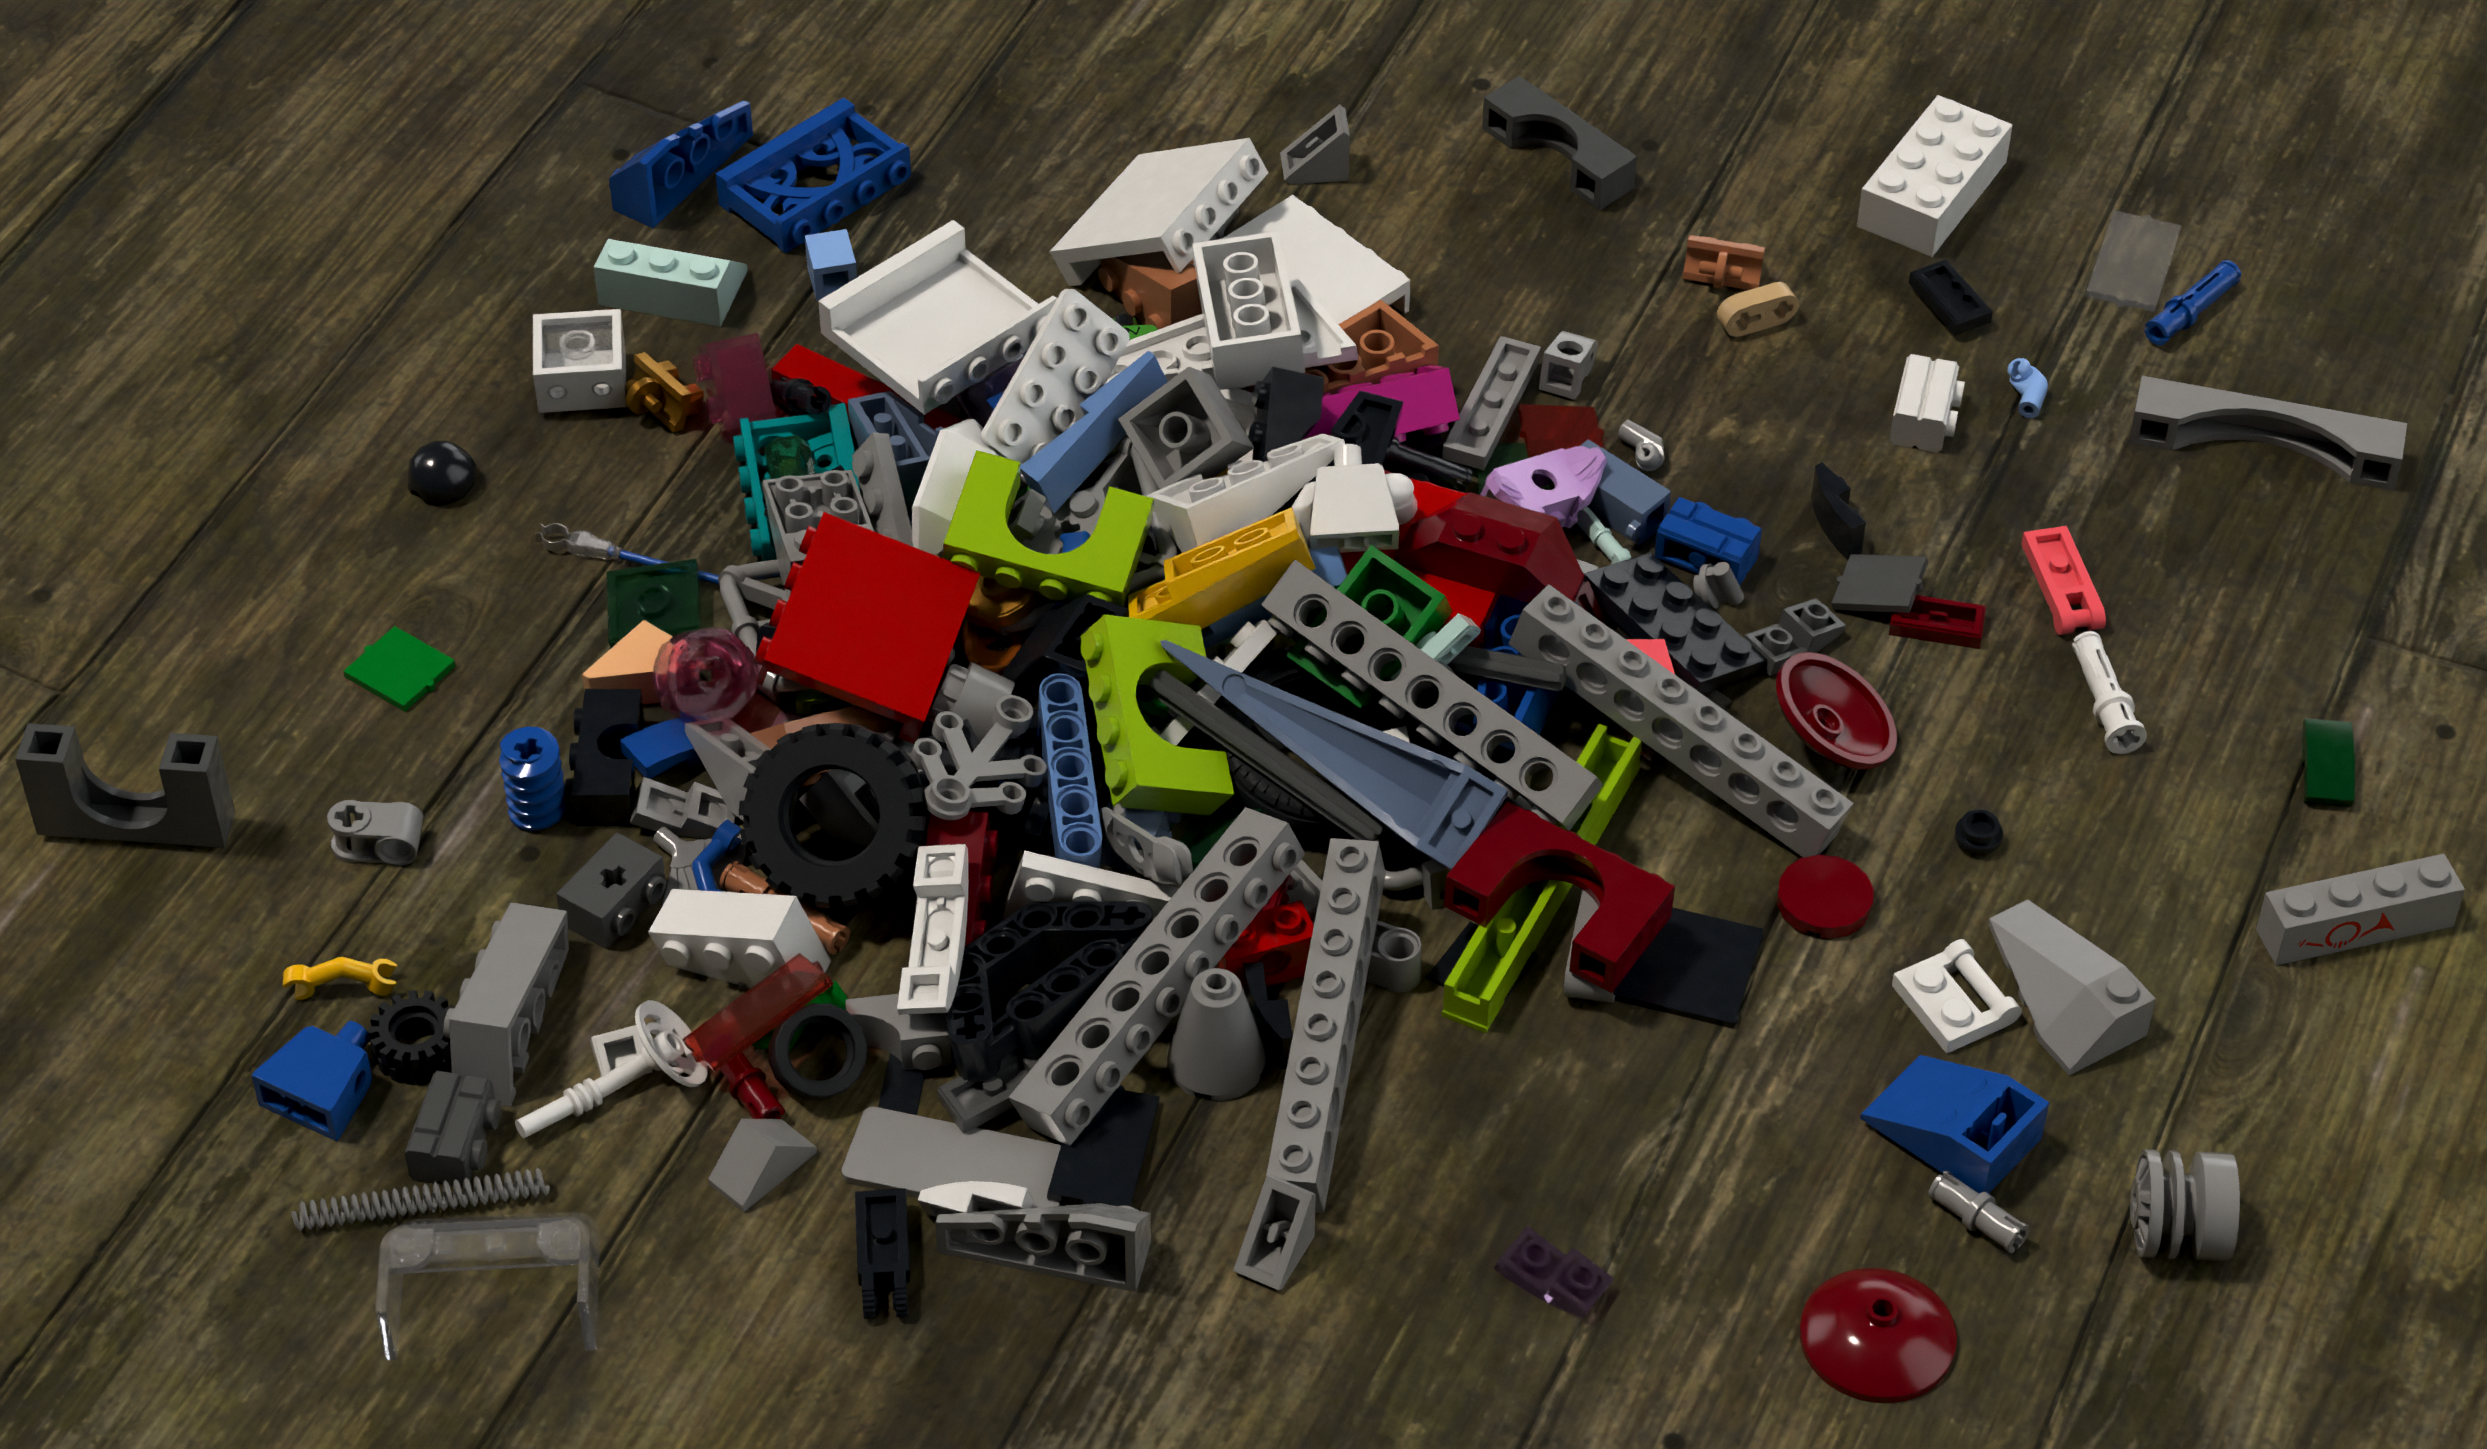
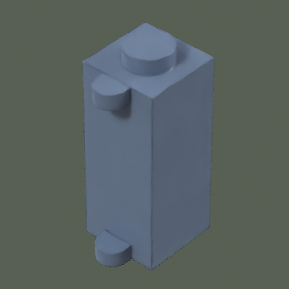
[1550,439,1671,546]

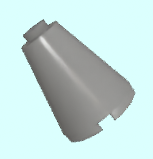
[1167,968,1266,1101]

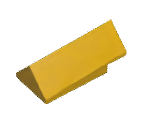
[1128,507,1316,630]

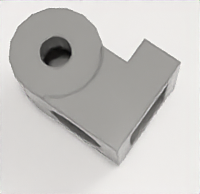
[1539,331,1598,400]

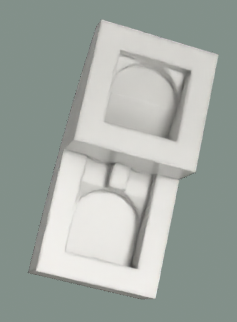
[918,1181,1034,1217]

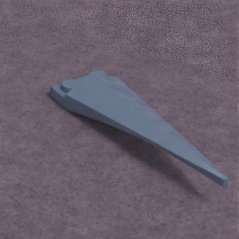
[1160,640,1508,870]

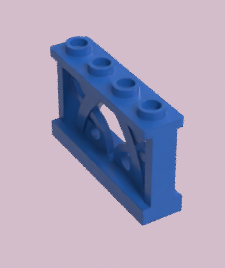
[716,97,911,253]

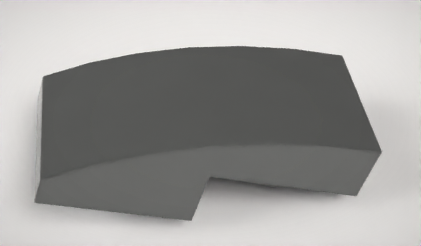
[1744,598,1846,676]

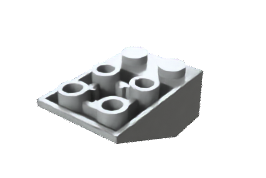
[762,470,874,599]

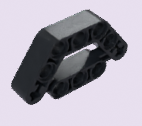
[946,901,1154,1082]

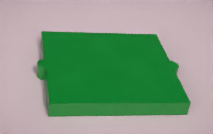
[343,626,456,712]

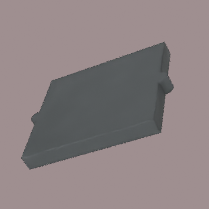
[1831,554,1928,613]

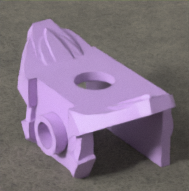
[1480,446,1607,528]

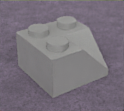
[1118,367,1254,489]

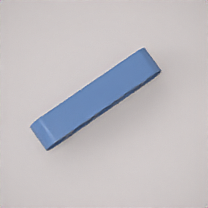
[1038,673,1102,868]

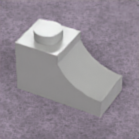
[845,994,952,1071]

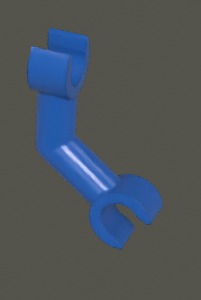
[692,819,742,892]

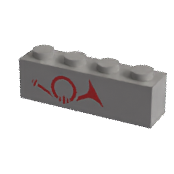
[2256,854,2465,966]

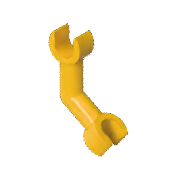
[283,957,397,1000]

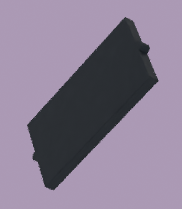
[1047,1085,1160,1207]

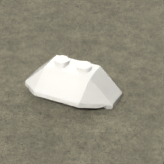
[912,419,1021,558]

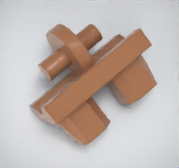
[1682,235,1765,290]

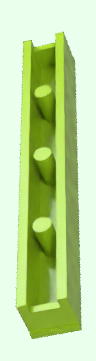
[1441,724,1642,1033]

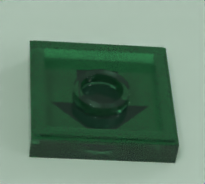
[606,559,702,649]

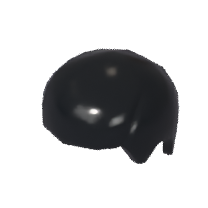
[408,440,477,504]

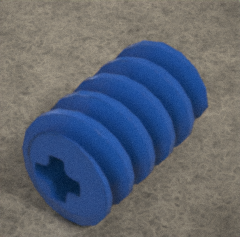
[499,726,567,831]

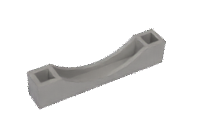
[2129,376,2407,491]

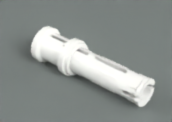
[2072,631,2147,754]

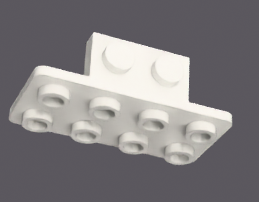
[981,289,1129,471]

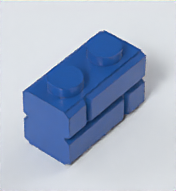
[1655,497,1762,586]

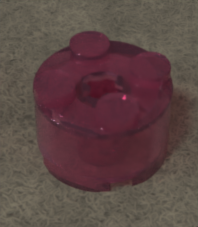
[653,627,759,722]

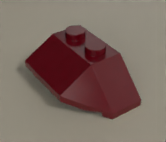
[1394,492,1584,603]

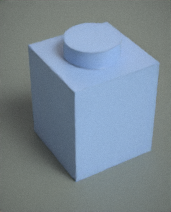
[805,229,857,301]

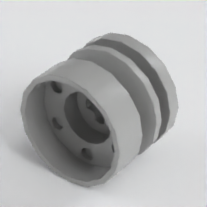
[2130,1149,2240,1261]

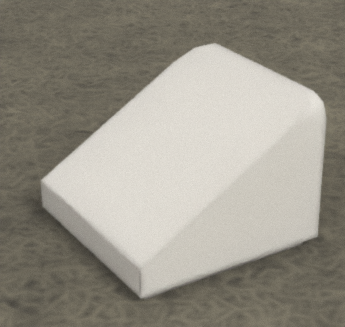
[590,1025,652,1076]

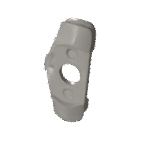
[1099,803,1193,887]

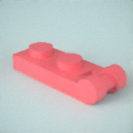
[2021,526,2106,635]

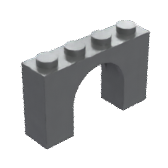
[15,723,236,848]

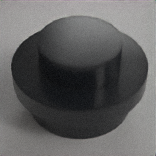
[1955,809,2003,854]

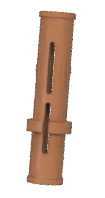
[720,861,850,955]

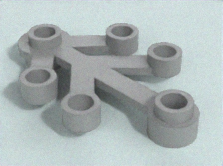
[910,695,1047,820]

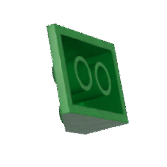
[1287,545,1453,710]

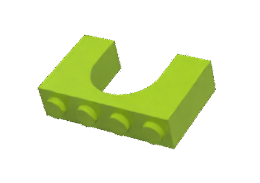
[943,450,1154,607]
[1080,614,1234,815]

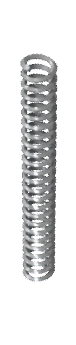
[291,1167,550,1232]

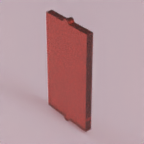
[682,953,834,1072]

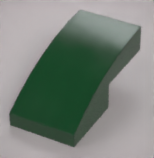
[2302,718,2355,807]

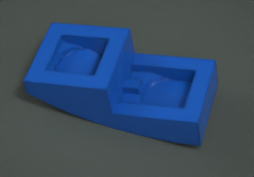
[620,716,705,779]

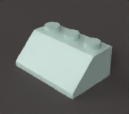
[594,239,748,327]

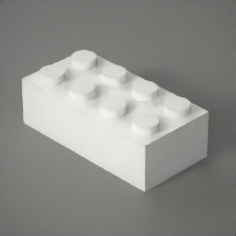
[1857,95,2013,257]
[1192,231,1305,390]

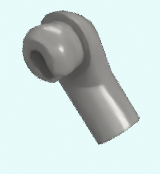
[1618,419,1665,471]

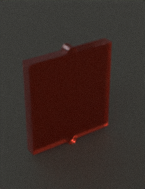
[1518,404,1604,458]

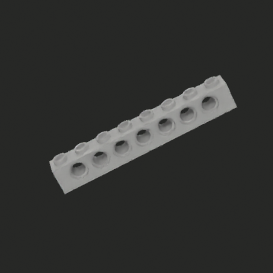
[1261,560,1603,831]
[1509,584,1854,858]
[1008,807,1305,1146]
[1266,838,1386,1213]

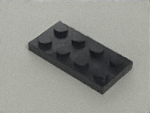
[1583,553,1767,694]

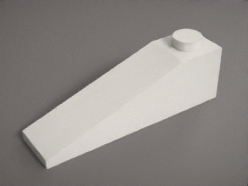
[1147,433,1345,553]

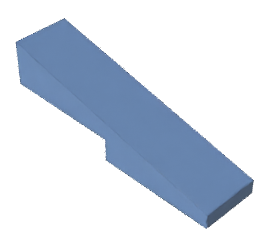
[1020,351,1168,513]

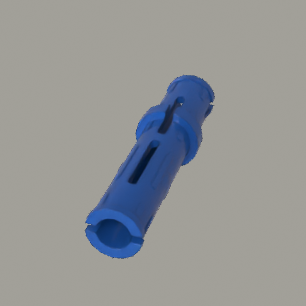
[2144,260,2241,346]

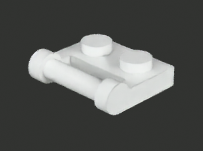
[1892,939,2022,1054]

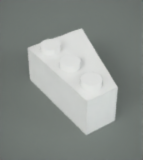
[648,889,831,992]

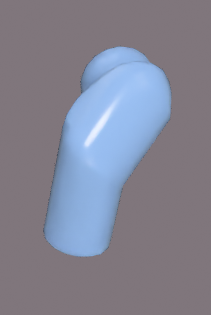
[2007,358,2048,418]

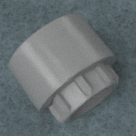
[927,662,1015,743]

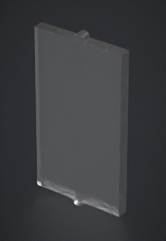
[2086,210,2182,312]

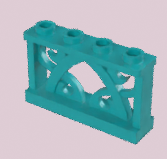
[733,403,860,561]

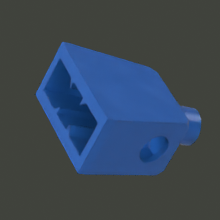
[251,1021,372,1142]

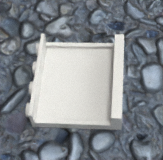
[1049,138,1268,286]
[1193,195,1410,324]
[818,220,1057,415]

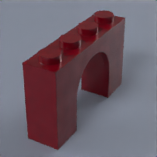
[1444,801,1675,993]

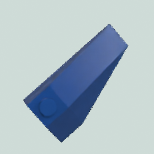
[609,100,753,228]

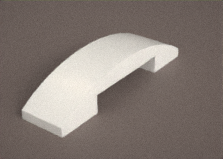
[897,844,969,1015]

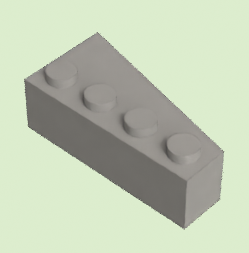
[443,903,569,1107]

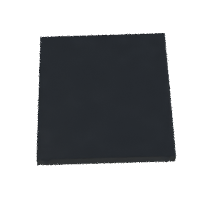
[1613,907,1764,1029]

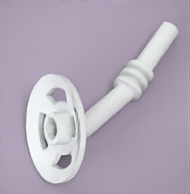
[515,1000,708,1138]

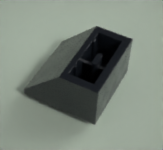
[1003,594,1129,709]

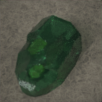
[764,435,816,480]

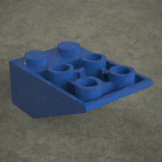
[1860,1055,2050,1194]

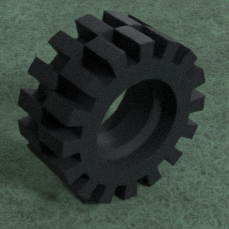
[368,990,454,1085]

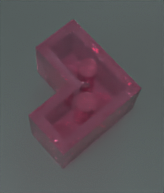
[693,333,777,432]

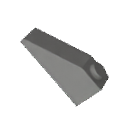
[685,716,798,822]

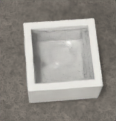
[533,309,627,413]

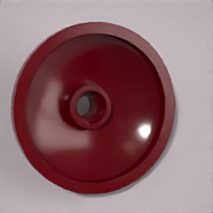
[1776,652,1897,769]
[1799,1268,1957,1403]

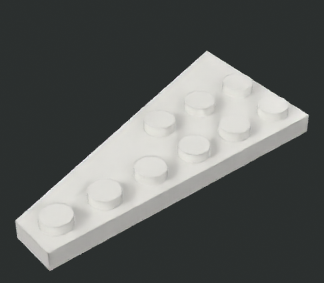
[1104,279,1358,385]

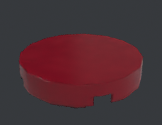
[1777,854,1874,939]

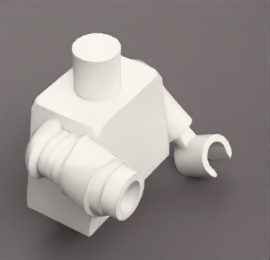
[1292,444,1417,553]

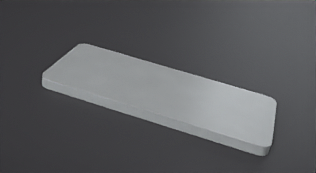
[842,1107,1062,1211]

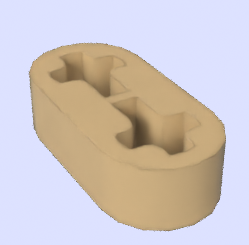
[1717,282,1799,337]

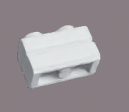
[1889,354,1965,453]

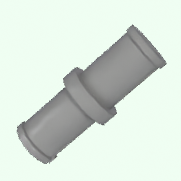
[1928,1171,2029,1253]

